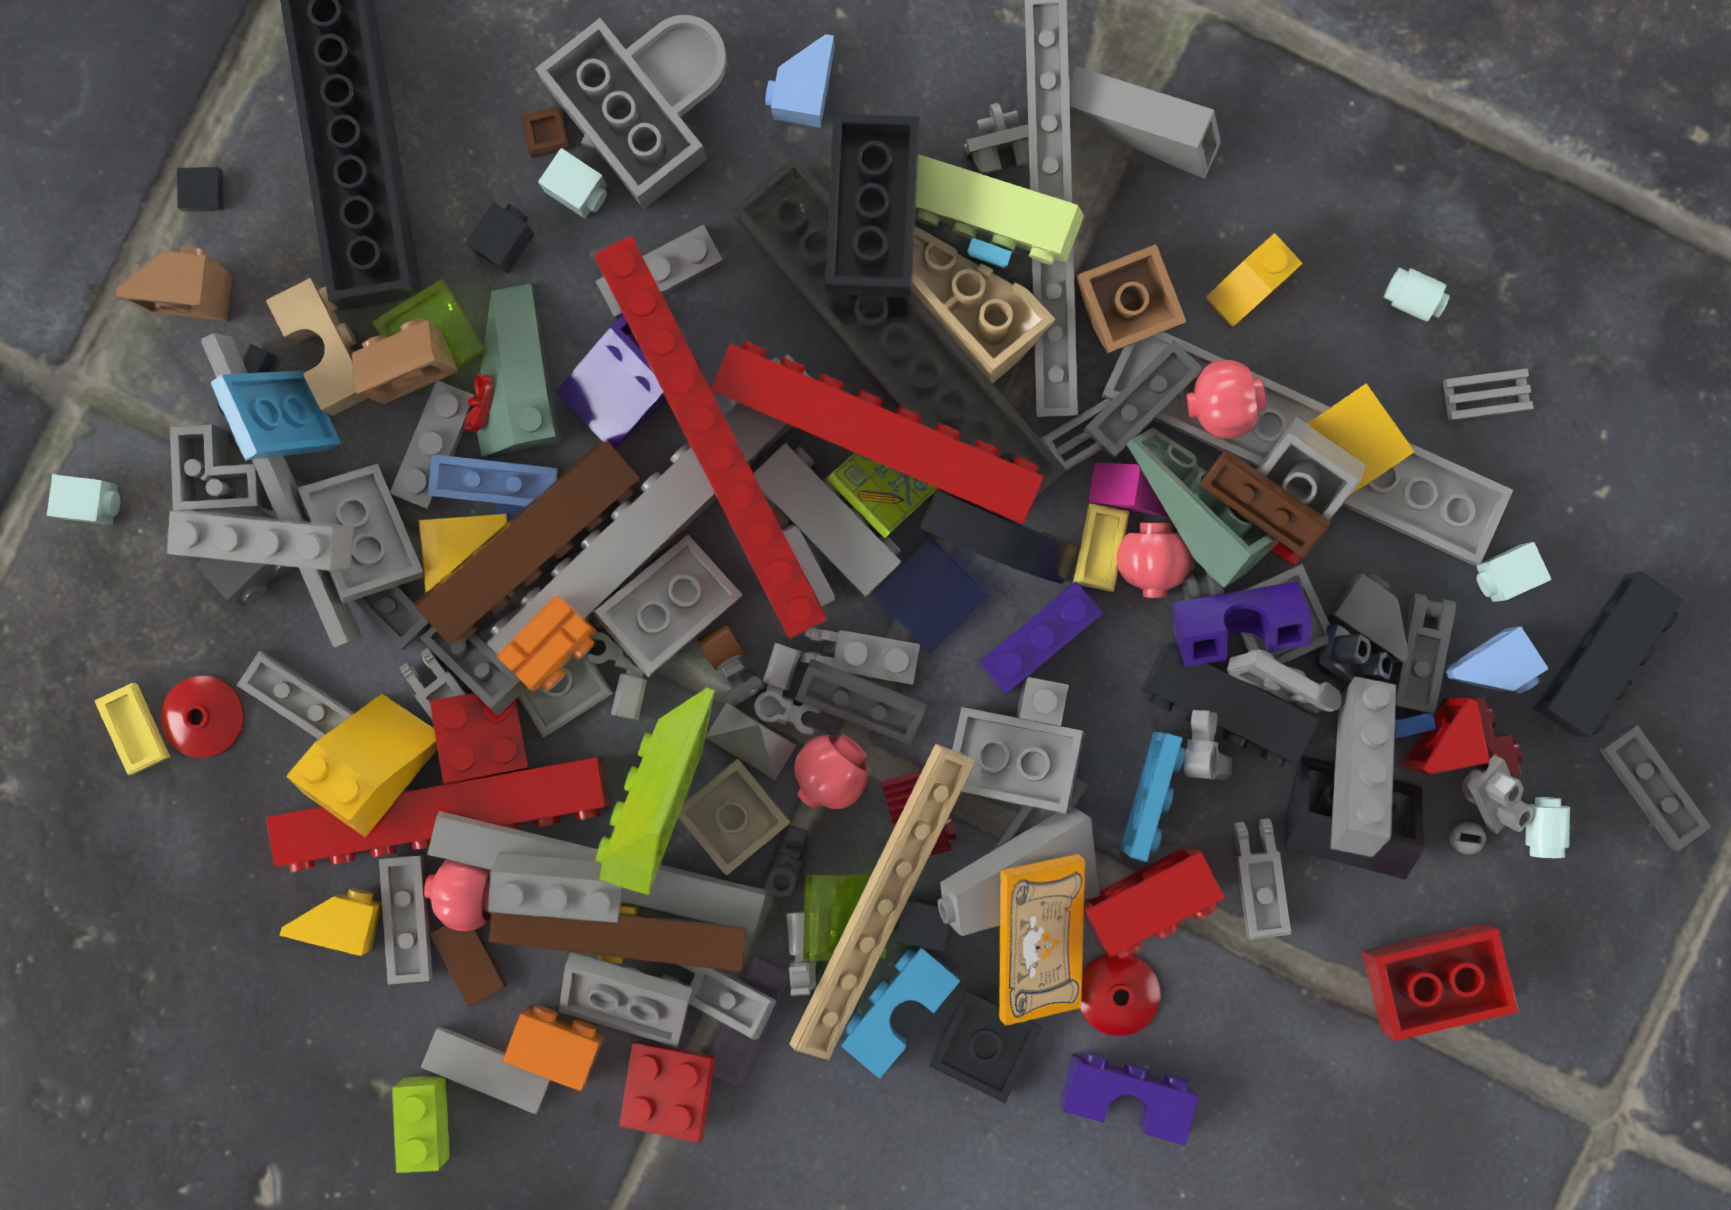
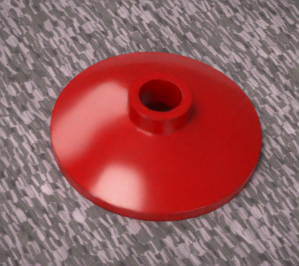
[161,676,244,758]
[1080,954,1160,1036]

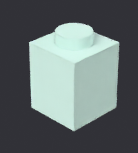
[538,148,608,219]
[47,474,120,525]
[1476,542,1552,602]

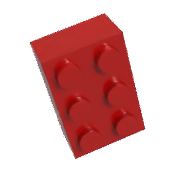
[1084,845,1225,958]
[1362,923,1519,1041]

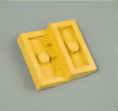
[1307,383,1415,497]
[418,514,514,596]

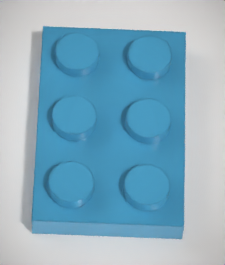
[210,370,341,460]
[1119,731,1185,862]

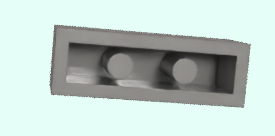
[488,853,623,923]

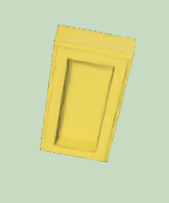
[1072,503,1130,592]
[95,683,171,775]

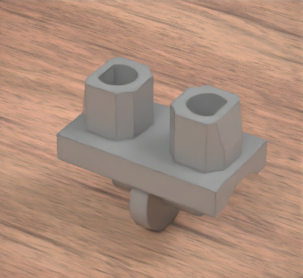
[963,103,1029,175]
[1462,755,1534,834]

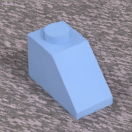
[765,34,834,128]
[1442,626,1549,694]

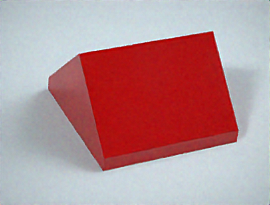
[1400,698,1490,774]

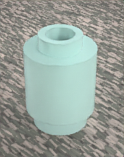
[1384,268,1450,322]
[1525,797,1570,858]

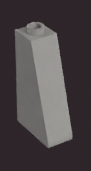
[1069,66,1221,179]
[938,806,1100,936]

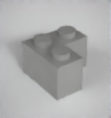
[170,425,273,513]

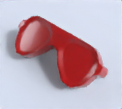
[464,373,494,432]

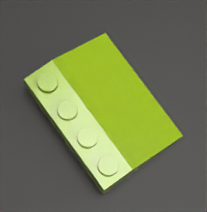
[595,688,715,896]

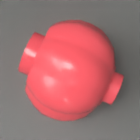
[1186,360,1266,439]
[1117,522,1195,598]
[794,734,869,809]
[424,859,492,932]

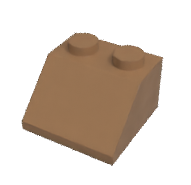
[1075,244,1187,353]
[116,246,234,322]
[352,318,459,404]

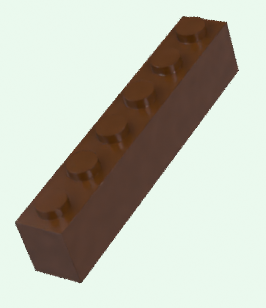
[413,440,640,645]

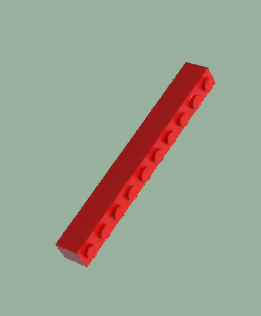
[593,235,827,639]

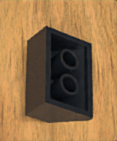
[1284,756,1424,880]

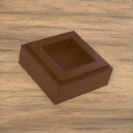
[521,106,572,158]

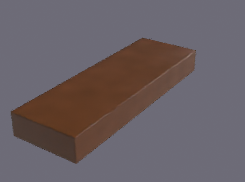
[1199,449,1331,558]

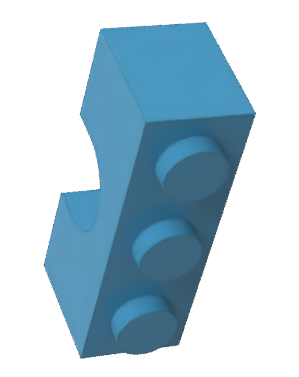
[841,946,961,1079]

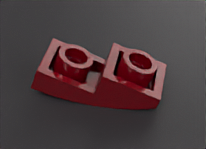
[1470,697,1523,777]

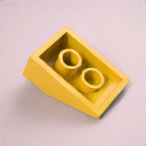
[286,694,437,837]

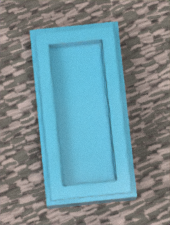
[967,238,1012,270]

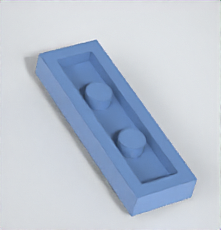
[428,454,558,506]

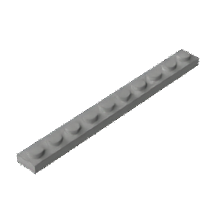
[1025,0,1078,417]

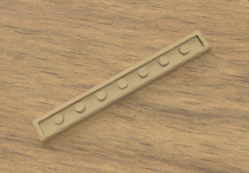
[789,744,975,1060]

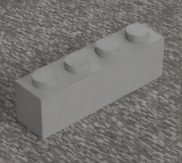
[754,443,901,598]
[167,510,354,570]
[1331,676,1396,857]

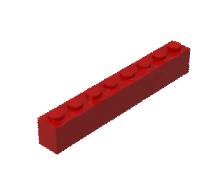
[711,341,1044,524]
[266,756,611,872]

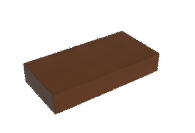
[429,925,507,1007]

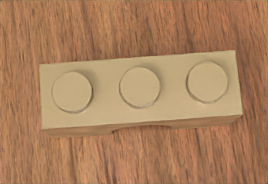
[266,278,368,416]

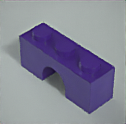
[977,581,1103,694]
[1173,581,1312,667]
[1059,1052,1199,1146]

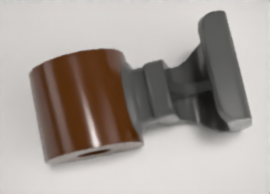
[697,623,766,707]

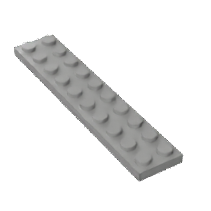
[1101,332,1513,566]

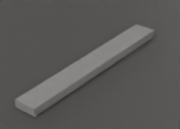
[201,333,363,647]
[427,811,766,933]

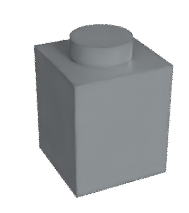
[1016,677,1069,726]

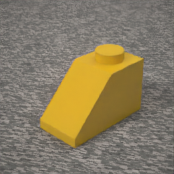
[1205,233,1303,328]
[280,888,382,956]

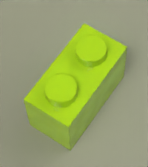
[392,1075,450,1173]

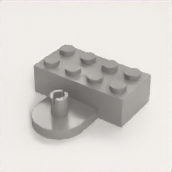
[535,15,727,209]

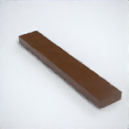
[488,912,747,972]

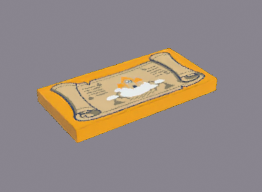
[999,854,1085,1026]

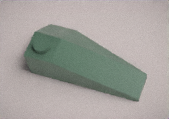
[477,283,563,459]
[1127,428,1280,588]

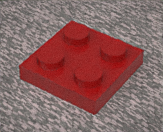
[429,693,528,785]
[619,1041,716,1143]

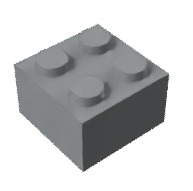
[1257,417,1366,520]

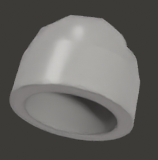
[1449,820,1486,854]

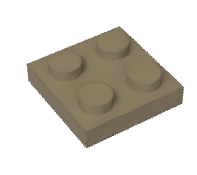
[678,758,791,876]

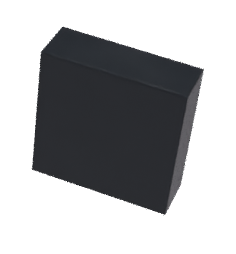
[177,167,223,212]

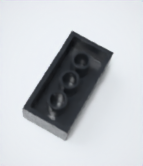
[825,114,920,298]

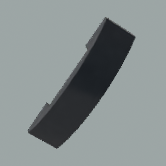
[920,489,1080,584]

